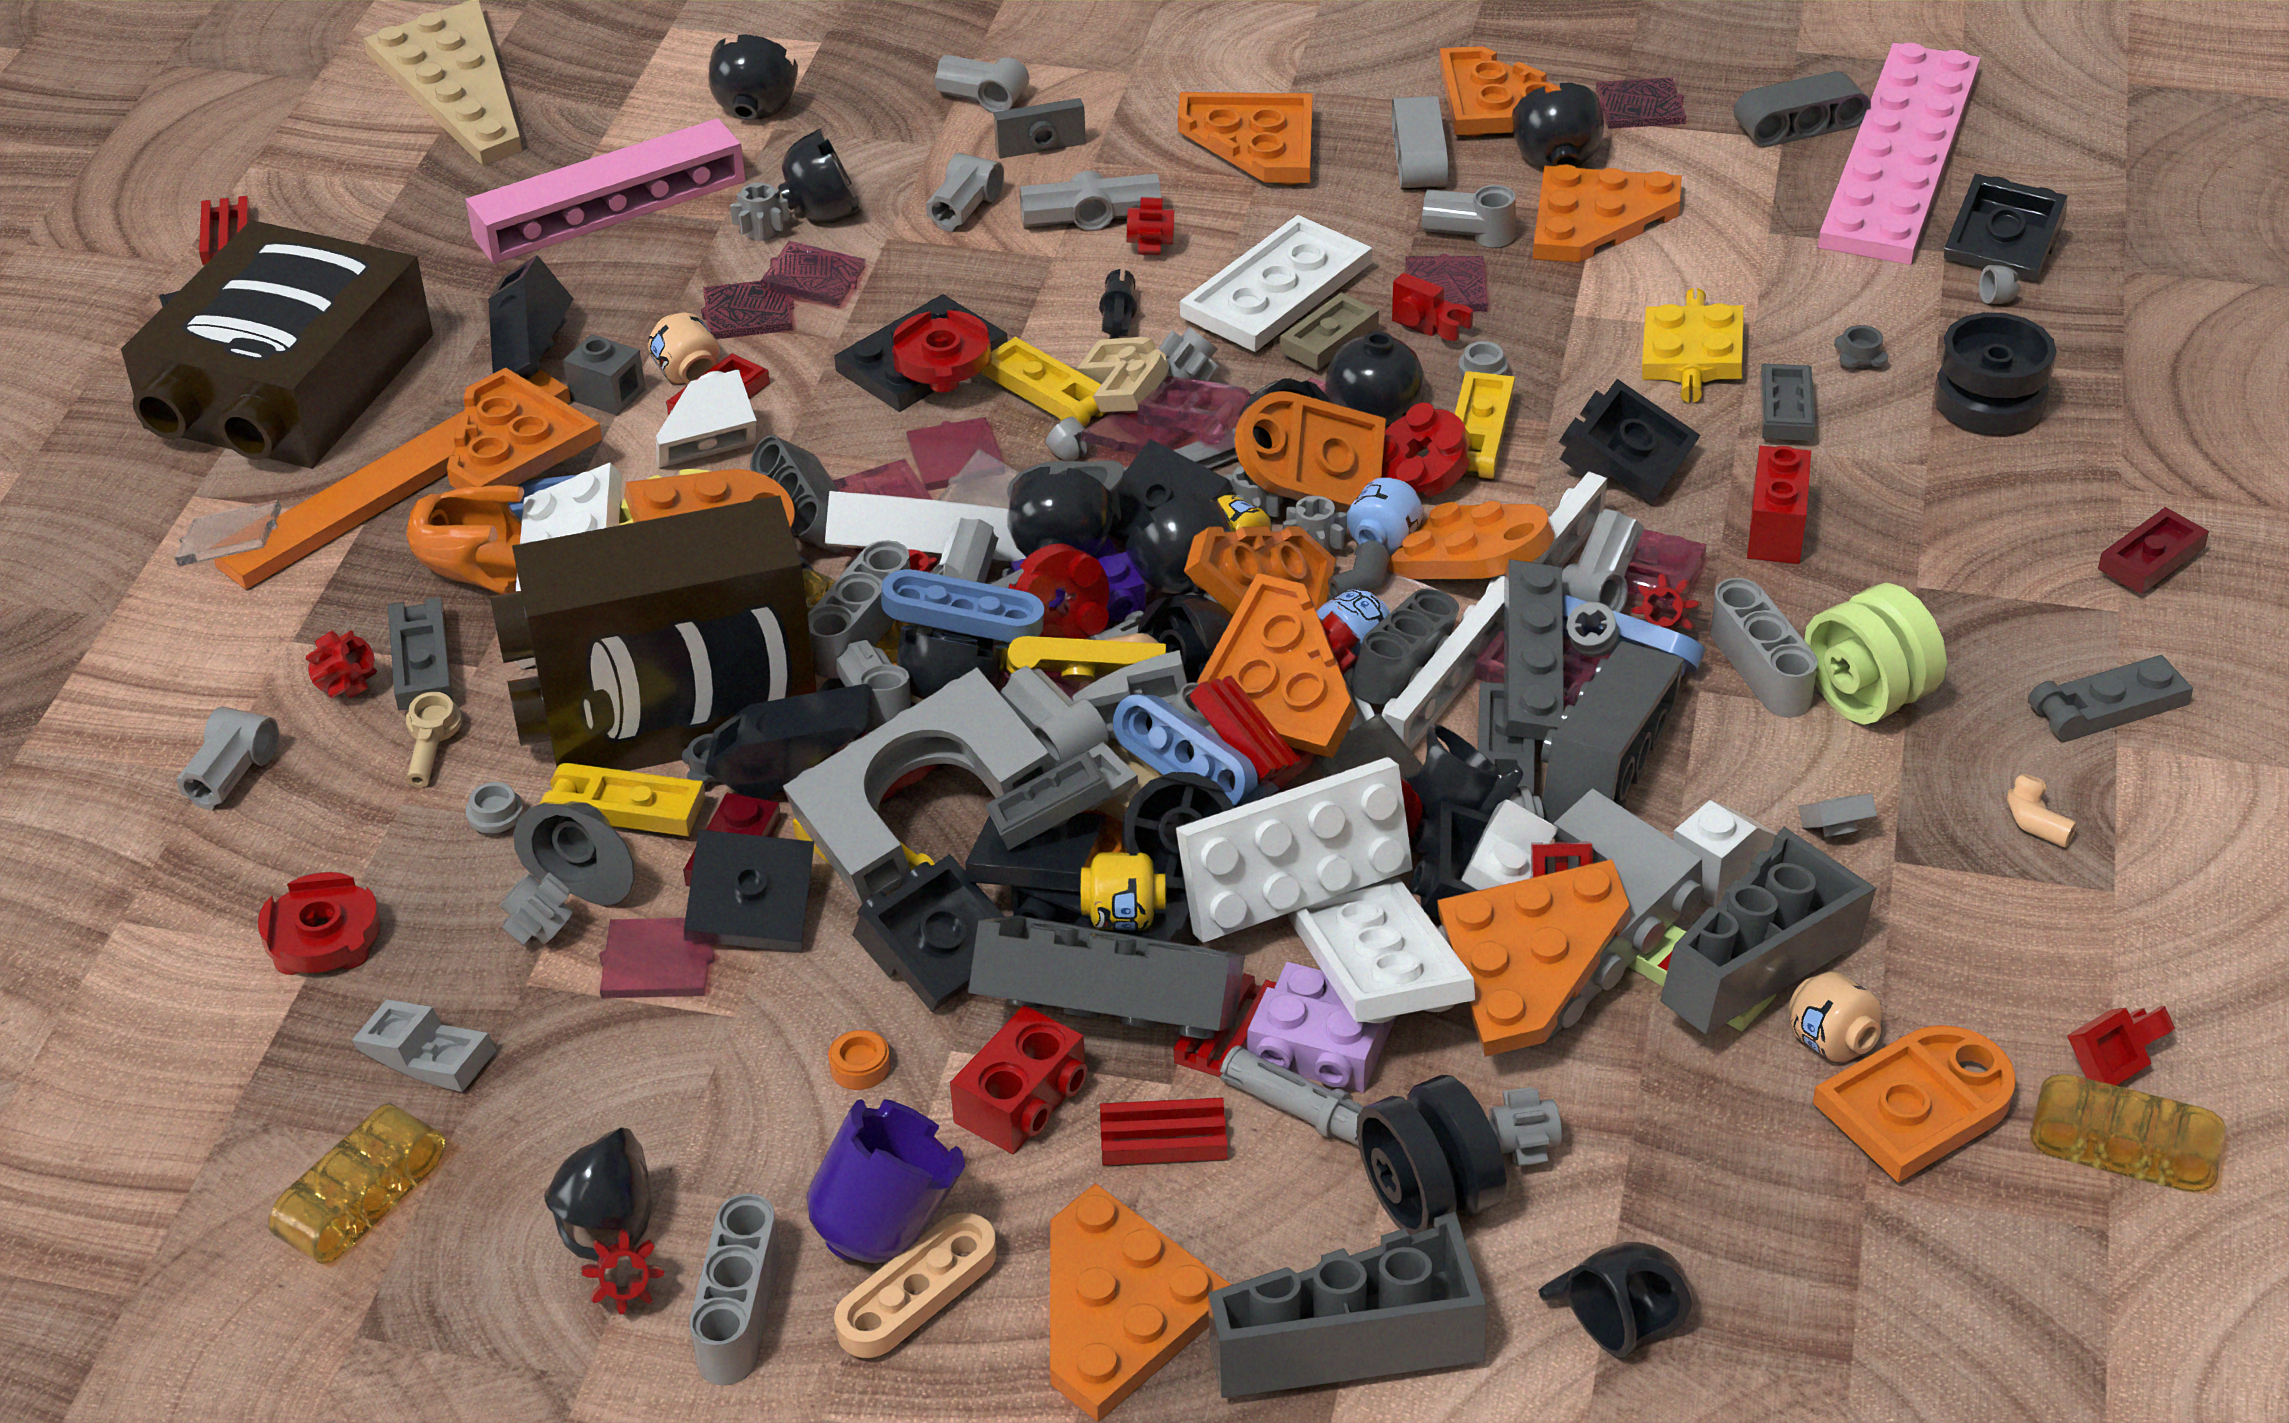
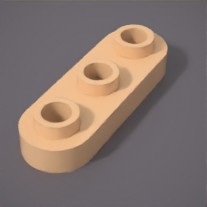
[834,1213,997,1358]

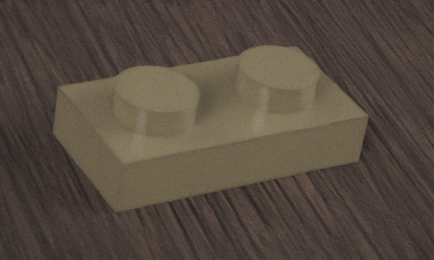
[1280,292,1379,371]

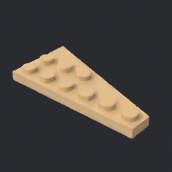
[363,0,522,166]

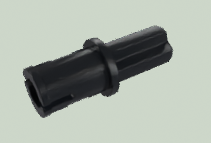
[1099,269,1137,339]

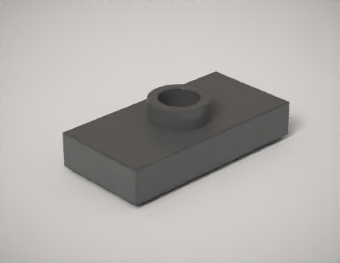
[993,98,1086,159]
[1760,363,1815,441]
[985,751,1113,850]

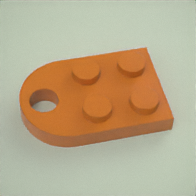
[1235,391,1386,513]
[624,469,795,530]
[1388,501,1555,579]
[1813,1025,2016,1183]

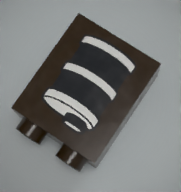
[121,220,433,469]
[490,495,817,771]

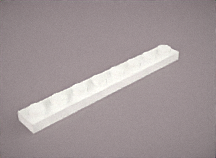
[1380,471,1607,762]

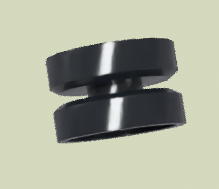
[1934,312,2057,434]
[1356,1074,1507,1235]

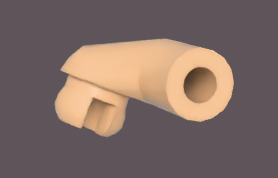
[2007,774,2077,848]

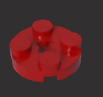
[892,310,992,392]
[1381,403,1473,498]
[1008,543,1109,639]
[258,872,380,975]

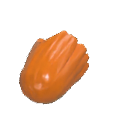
[406,485,524,594]

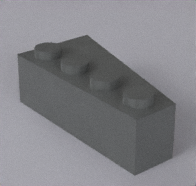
[1541,641,1684,839]
[1660,826,1876,1035]
[968,915,1245,1039]
[1208,1211,1486,1398]

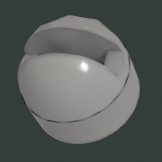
[1979,265,2021,304]
[1045,417,1090,461]

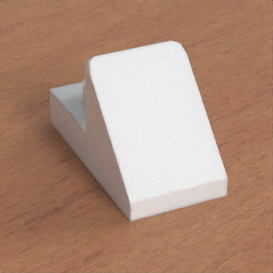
[1461,799,1558,890]

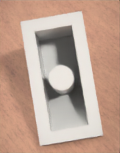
[656,370,757,468]
[1673,800,1777,907]

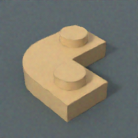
[1076,337,1169,413]

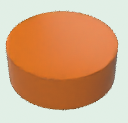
[828,1030,891,1090]

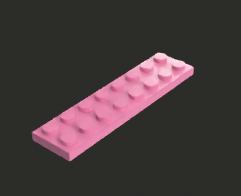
[1818,43,1981,265]

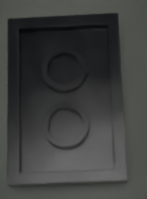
[834,294,1008,412]

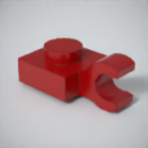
[1392,272,1473,341]
[2067,1006,2175,1092]

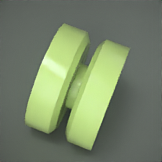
[1804,582,1947,725]

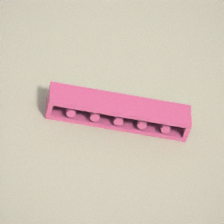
[465,118,746,264]

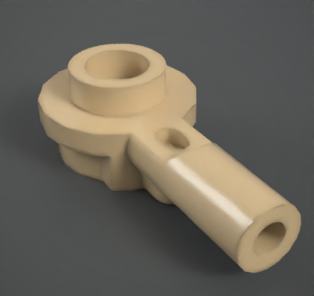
[406,692,461,788]

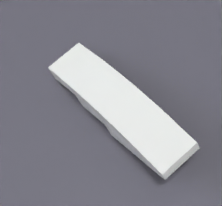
[825,491,1026,564]

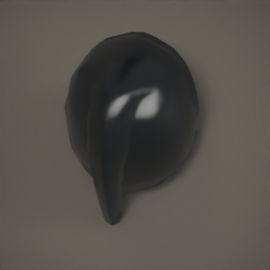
[1402,724,1523,820]
[544,1128,652,1261]
[1538,1242,1692,1358]

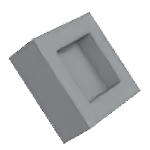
[1798,793,1877,837]

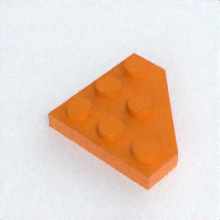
[1439,46,1561,137]
[1178,92,1313,185]
[1532,164,1682,263]
[447,367,602,489]
[1184,526,1336,617]
[1196,573,1357,759]
[1437,859,1630,1057]
[1050,1183,1232,1422]

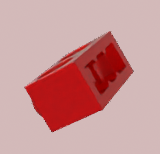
[1747,445,1812,564]
[950,1005,1088,1154]

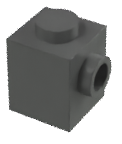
[563,334,646,416]

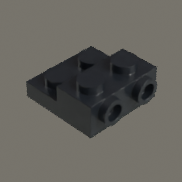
[1944,173,2068,282]
[1558,379,1701,504]
[1410,799,1548,918]
[852,854,1005,1012]

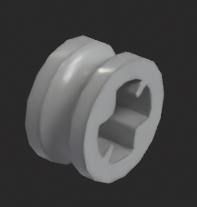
[1567,602,1620,658]

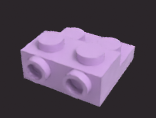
[1247,962,1397,1093]

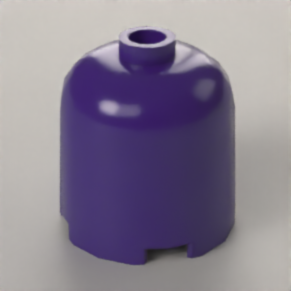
[806,1099,965,1264]

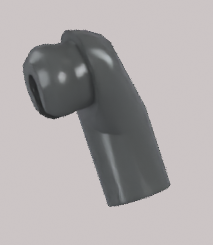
[1328,540,1390,599]

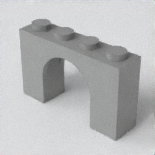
[783,668,1054,905]
[1438,788,1704,1043]

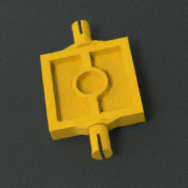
[1642,288,1744,403]

